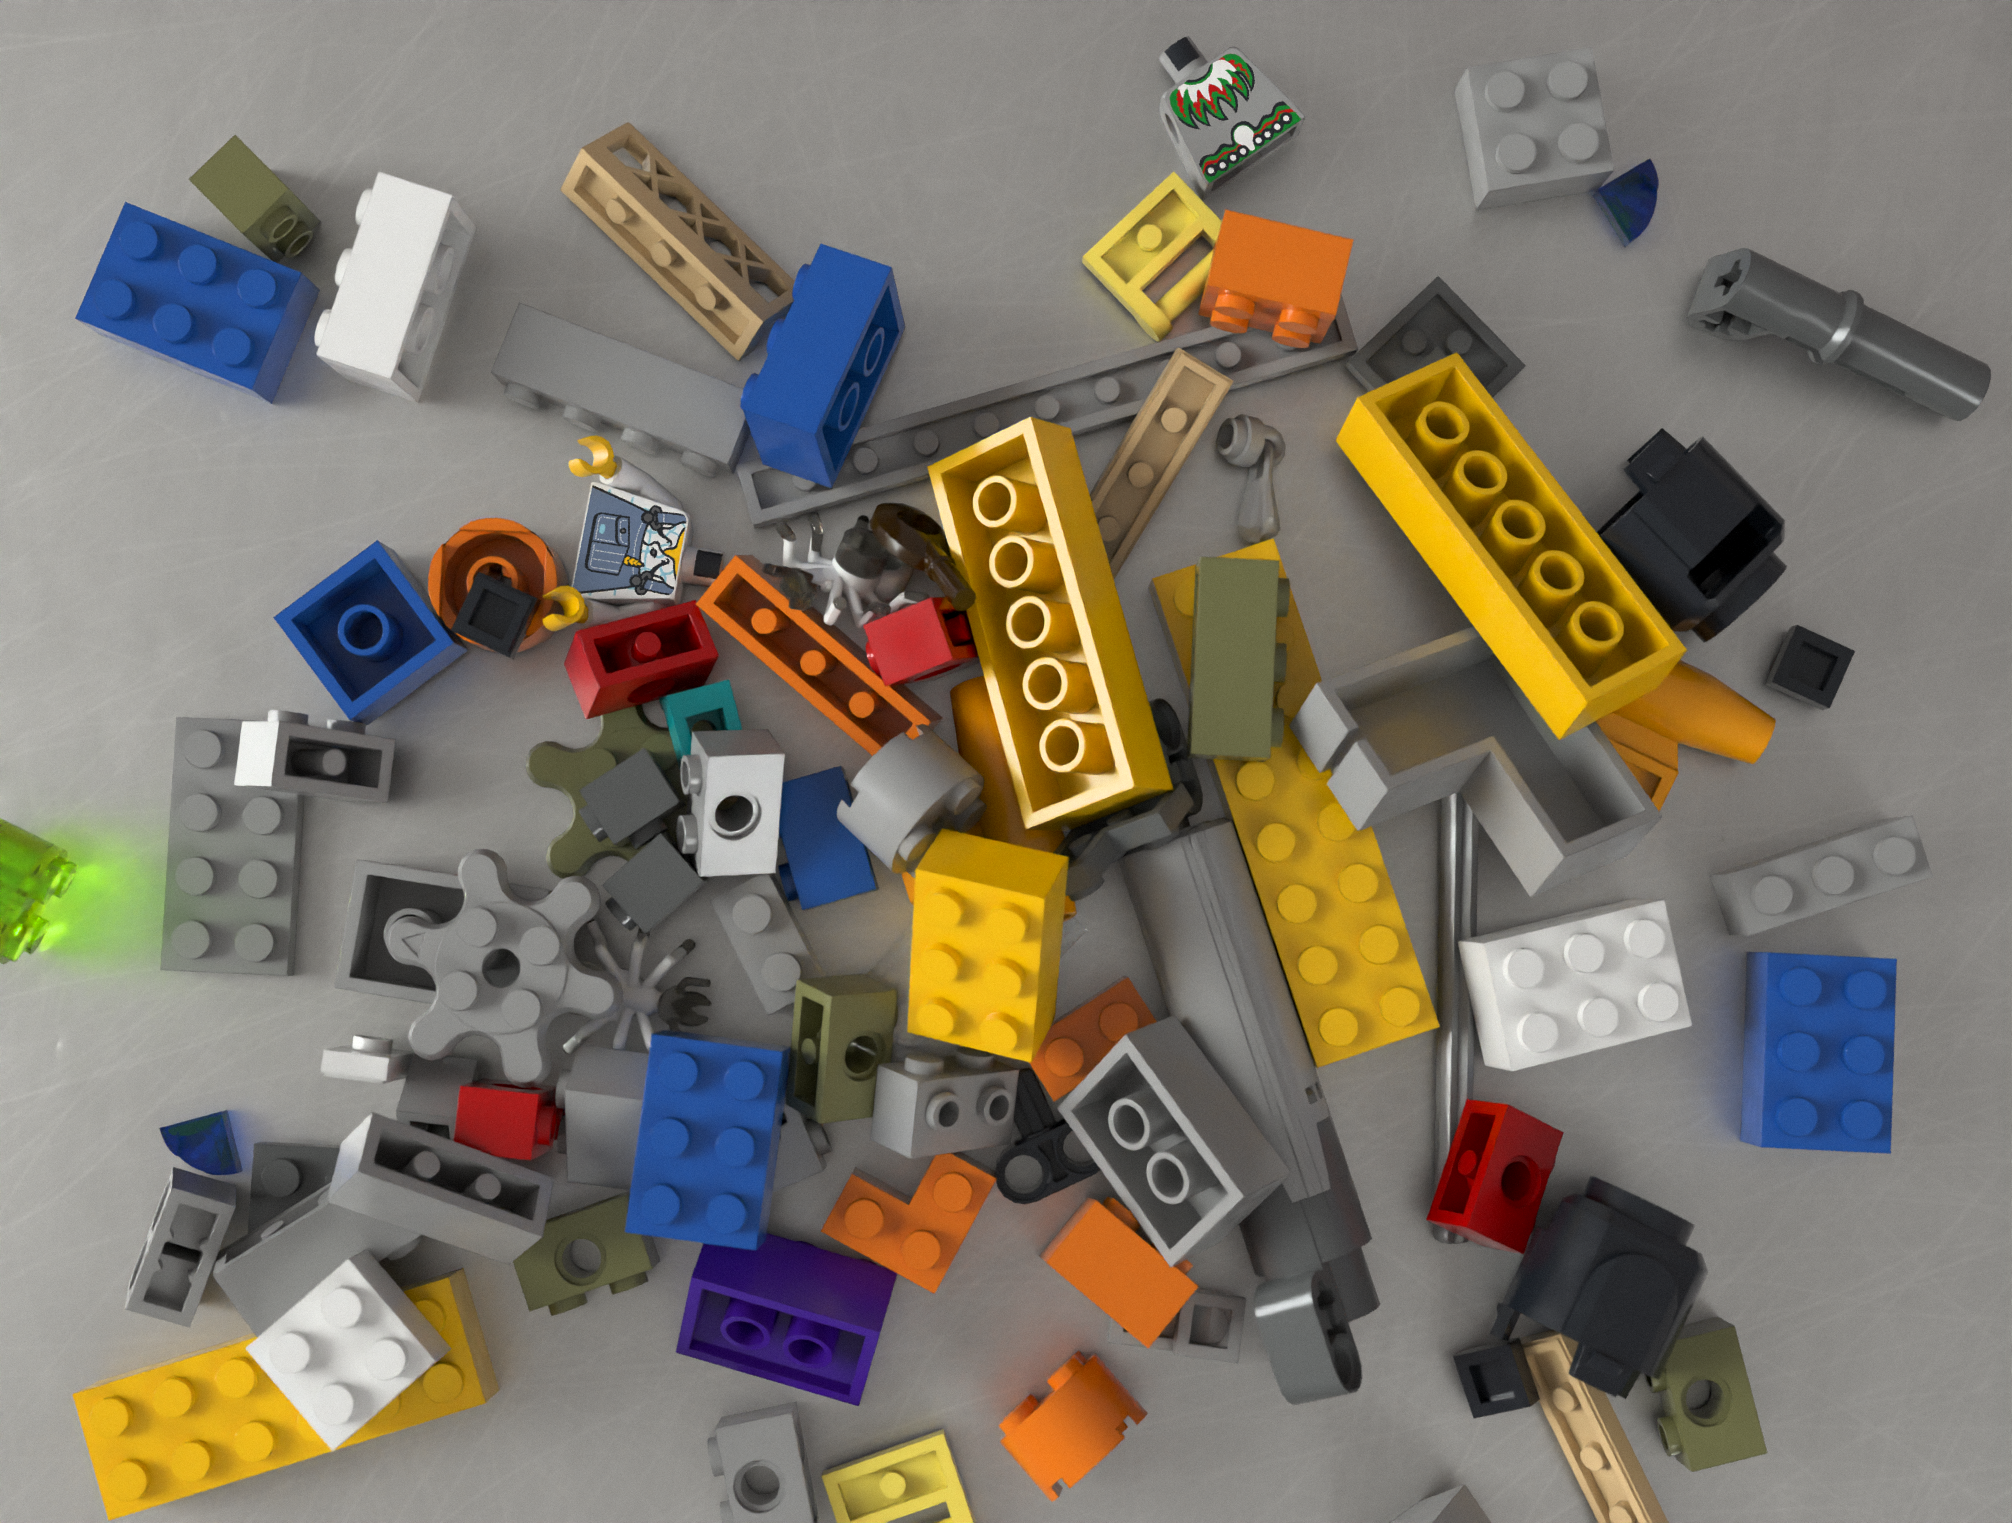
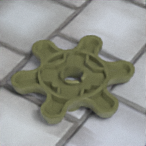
[525,704,738,879]

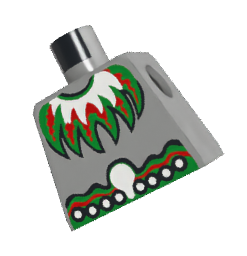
[1159,36,1305,201]

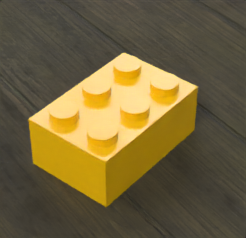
[907,828,1069,1063]

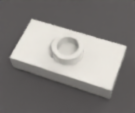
[320,1035,415,1084]

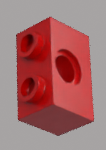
[863,597,980,686]
[564,600,719,720]
[453,1078,565,1161]
[1426,1099,1564,1255]

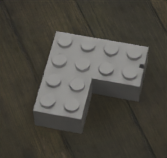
[1289,626,1663,897]

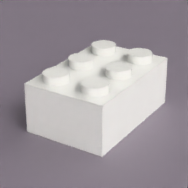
[314,171,477,403]
[1457,898,1692,1071]

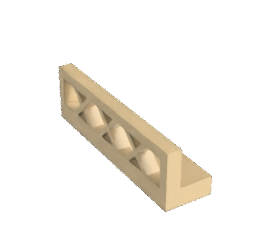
[560,122,795,361]

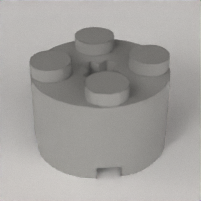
[837,724,987,879]

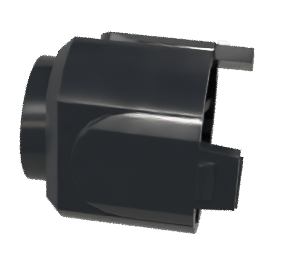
[1597,428,1787,643]
[1490,1176,1708,1399]

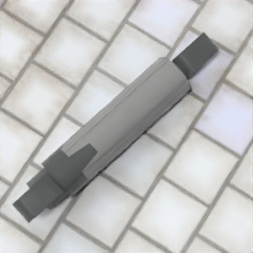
[1118,698,1380,1405]

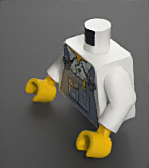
[542,435,725,631]

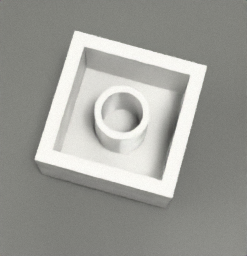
[245,1249,452,1451]

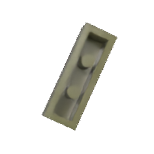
[1186,557,1290,762]

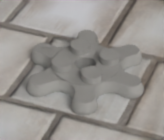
[386,849,623,1088]

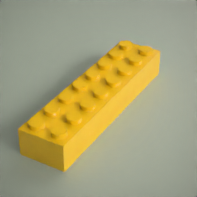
[1148,538,1440,1068]

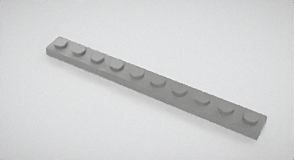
[735,294,1358,529]

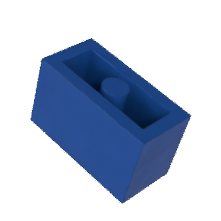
[778,766,879,911]

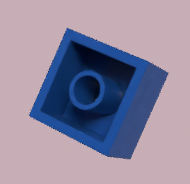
[273,540,468,726]

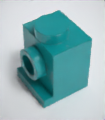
[659,680,743,769]

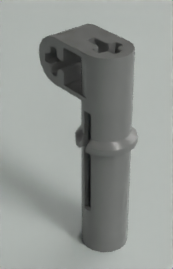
[1686,248,1991,421]

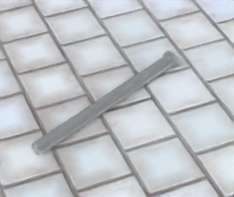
[1433,792,1479,1244]

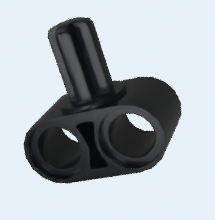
[995,1067,1101,1204]

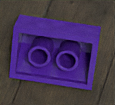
[676,1233,897,1406]

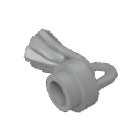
[1216,414,1285,545]

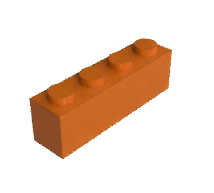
[696,555,943,756]

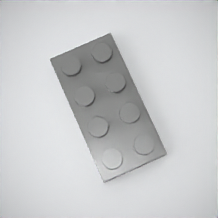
[160,717,309,976]

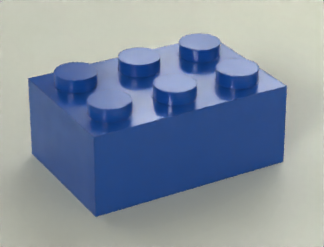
[75,202,320,404]
[741,244,906,488]
[1740,952,1897,1154]
[625,1029,791,1250]

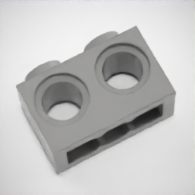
[125,1167,236,1328]

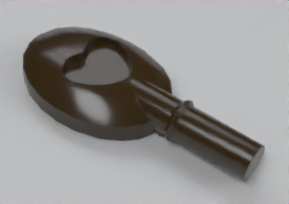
[870,503,976,611]

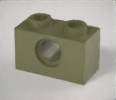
[188,135,321,263]
[786,974,898,1124]
[513,1191,660,1316]
[1644,1317,1767,1472]

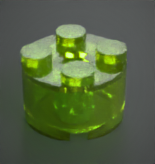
[0,818,78,965]

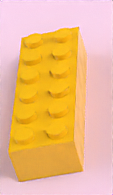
[1335,352,1687,740]
[927,417,1174,831]
[72,1268,500,1521]

